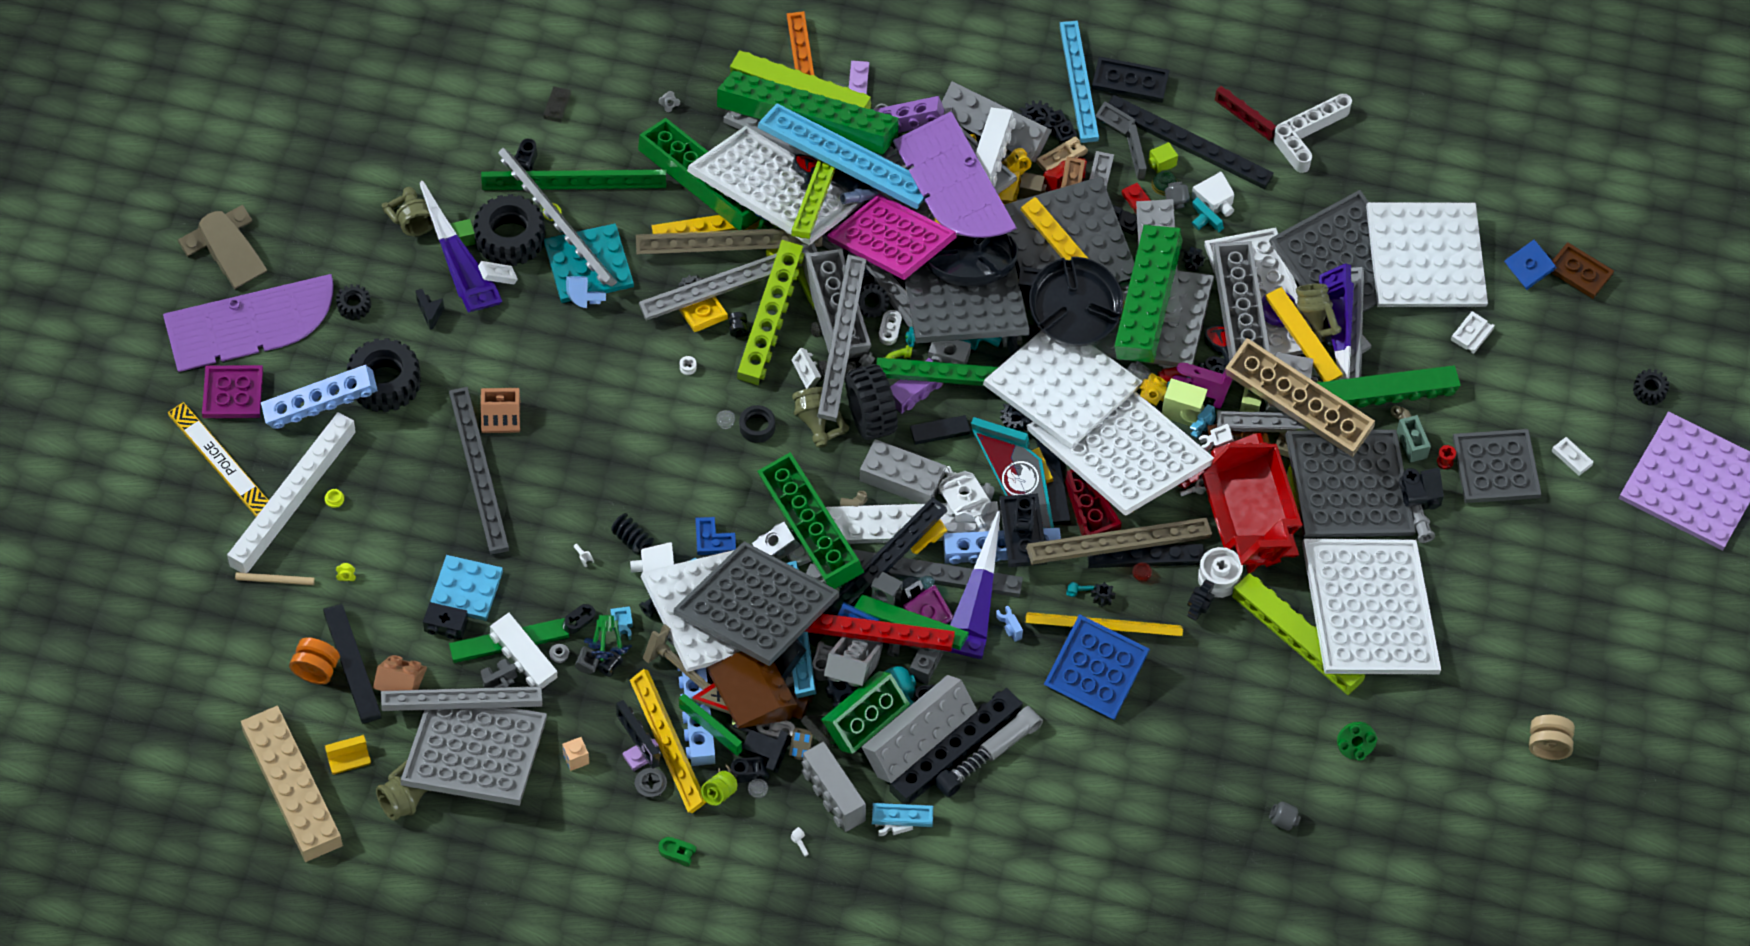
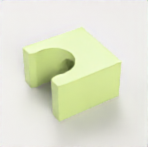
[1162,378,1208,426]

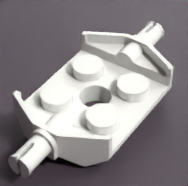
[938,466,991,529]

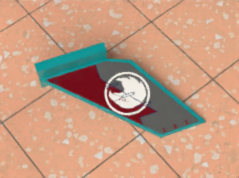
[971,417,1054,528]

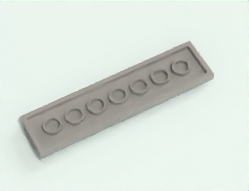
[1136,199,1181,322]

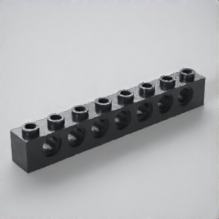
[889,687,1023,805]

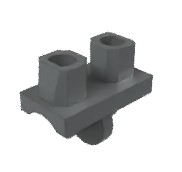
[481,659,518,688]

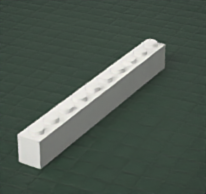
[227,412,356,573]

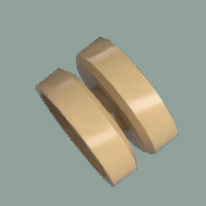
[1529,715,1575,760]

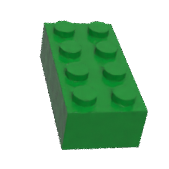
[821,671,910,754]

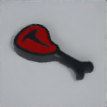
[792,154,818,190]
[1204,325,1230,368]

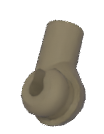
[1390,405,1411,420]
[840,491,868,507]

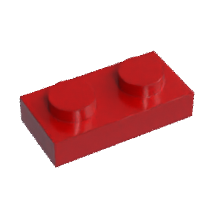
[1121,183,1151,214]

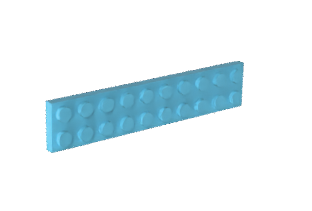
[758,104,929,209]

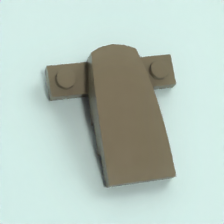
[178,205,267,290]

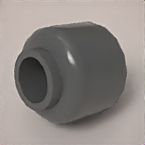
[1165,181,1190,209]
[1269,801,1301,831]

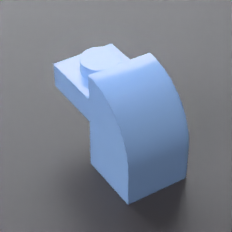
[566,276,606,308]

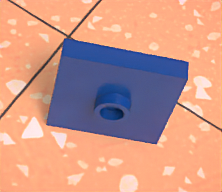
[1504,240,1556,290]

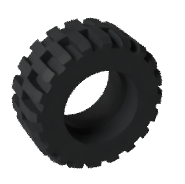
[474,194,546,266]
[347,338,421,412]
[845,364,898,440]

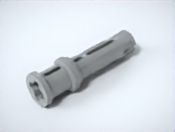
[1411,505,1435,543]

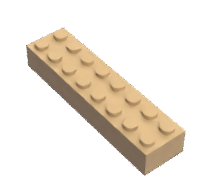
[1225,338,1375,457]
[241,705,343,862]

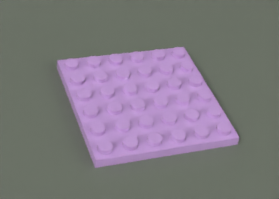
[1619,411,1750,551]

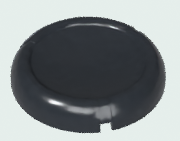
[926,234,1018,286]
[1029,257,1123,346]

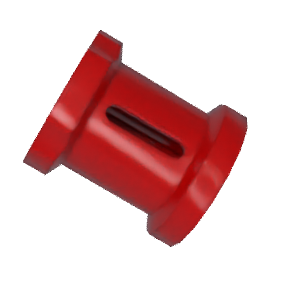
[1436,445,1456,469]

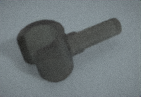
[810,322,823,337]

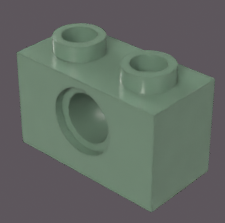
[1397,415,1431,463]

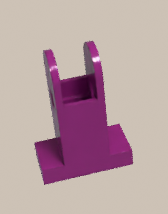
[1172,362,1232,409]

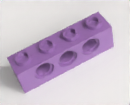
[873,96,944,133]

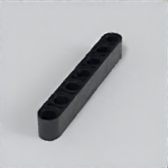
[323,603,382,725]

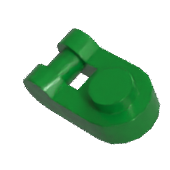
[658,837,697,867]

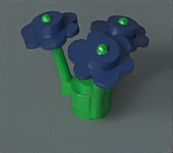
[584,615,632,661]

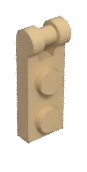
[1036,137,1088,172]

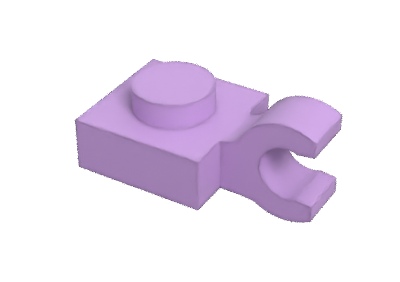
[623,739,659,772]

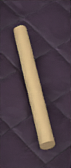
[235,572,315,585]

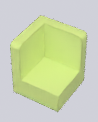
[1240,387,1262,412]

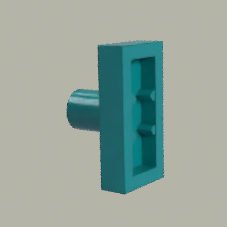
[1192,197,1224,233]

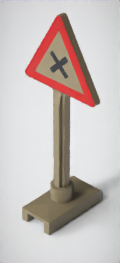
[643,624,730,714]

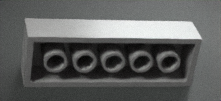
[942,81,1052,163]
[802,249,871,359]
[862,675,977,783]

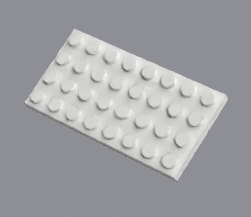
[1204,228,1312,355]

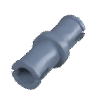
[840,188,878,204]

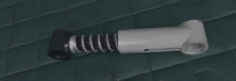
[933,706,1043,798]

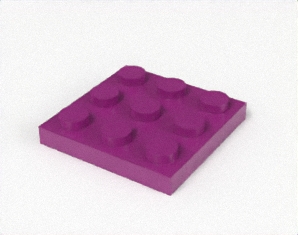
[202,365,264,418]

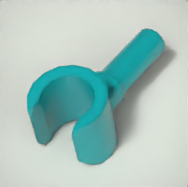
[1066,582,1094,597]

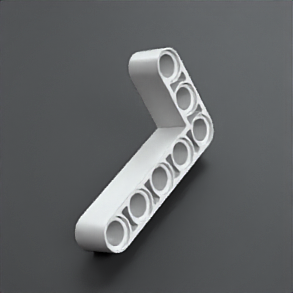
[1274,94,1352,173]

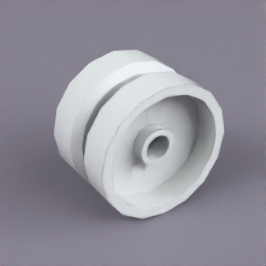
[1198,547,1243,598]

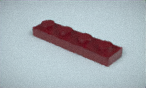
[1215,86,1276,141]

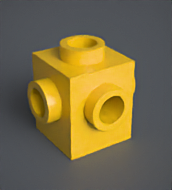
[1139,373,1167,405]

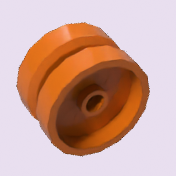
[289,638,340,684]

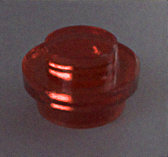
[1132,562,1152,581]

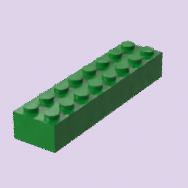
[638,118,761,230]
[1115,225,1182,363]
[757,452,864,589]

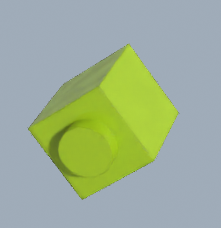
[1148,142,1178,174]

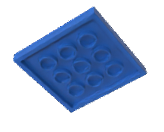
[1044,614,1150,720]

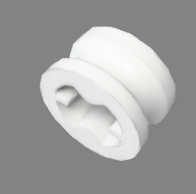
[680,356,697,375]

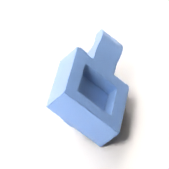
[996,606,1023,642]

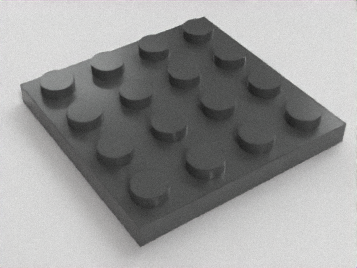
[1452,429,1541,503]

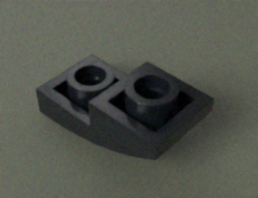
[1046,109,1077,143]

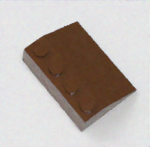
[707,651,797,729]

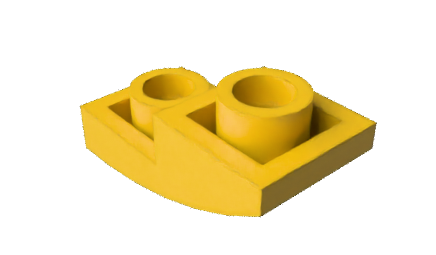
[911,519,948,554]

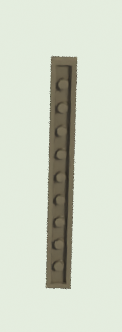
[636,228,823,254]
[1026,518,1212,564]

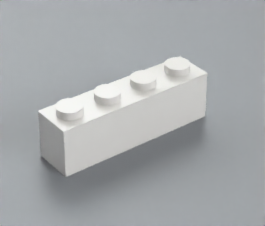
[489,613,557,689]

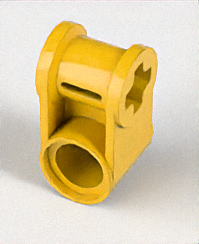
[1002,148,1032,175]

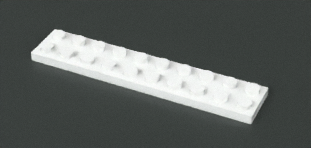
[826,502,1000,544]

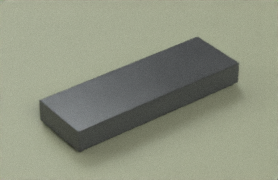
[1126,124,1147,180]

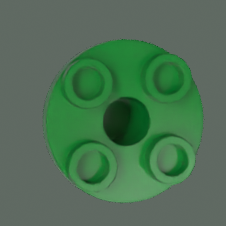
[1337,722,1378,761]

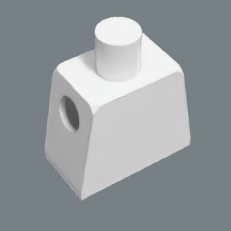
[1191,172,1234,217]
[630,542,674,573]

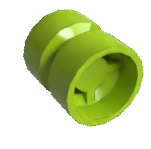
[701,771,738,806]

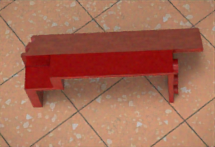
[1201,433,1302,574]

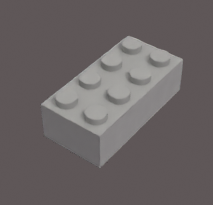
[860,439,946,504]
[824,637,883,687]
[802,742,866,832]

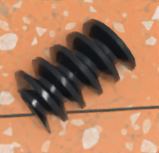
[611,513,654,555]

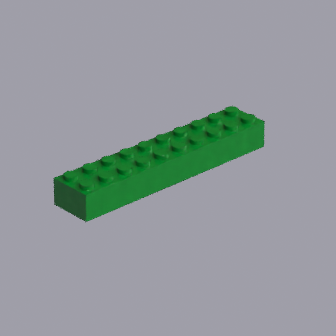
[717,71,899,155]

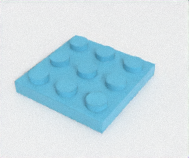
[430,555,503,621]

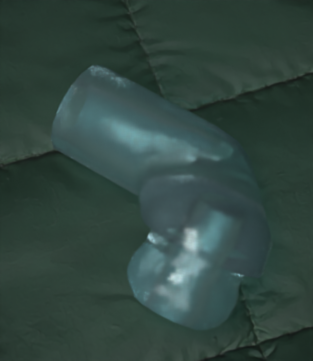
[913,575,934,590]

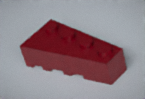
[1065,469,1122,536]

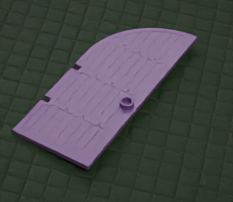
[893,112,1017,238]
[163,274,334,372]

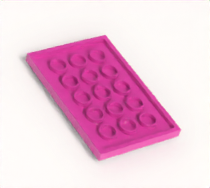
[827,194,957,280]

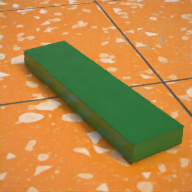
[679,694,742,756]

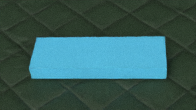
[872,803,933,827]

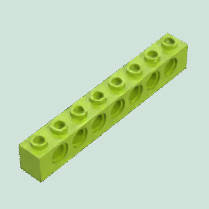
[737,240,805,385]

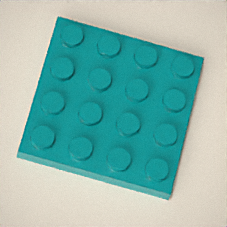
[544,223,634,303]

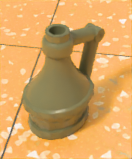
[382,187,434,236]
[1296,283,1341,342]
[792,387,849,448]
[376,759,430,821]

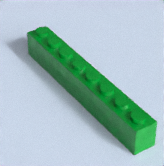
[1317,365,1461,408]

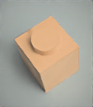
[562,737,589,771]

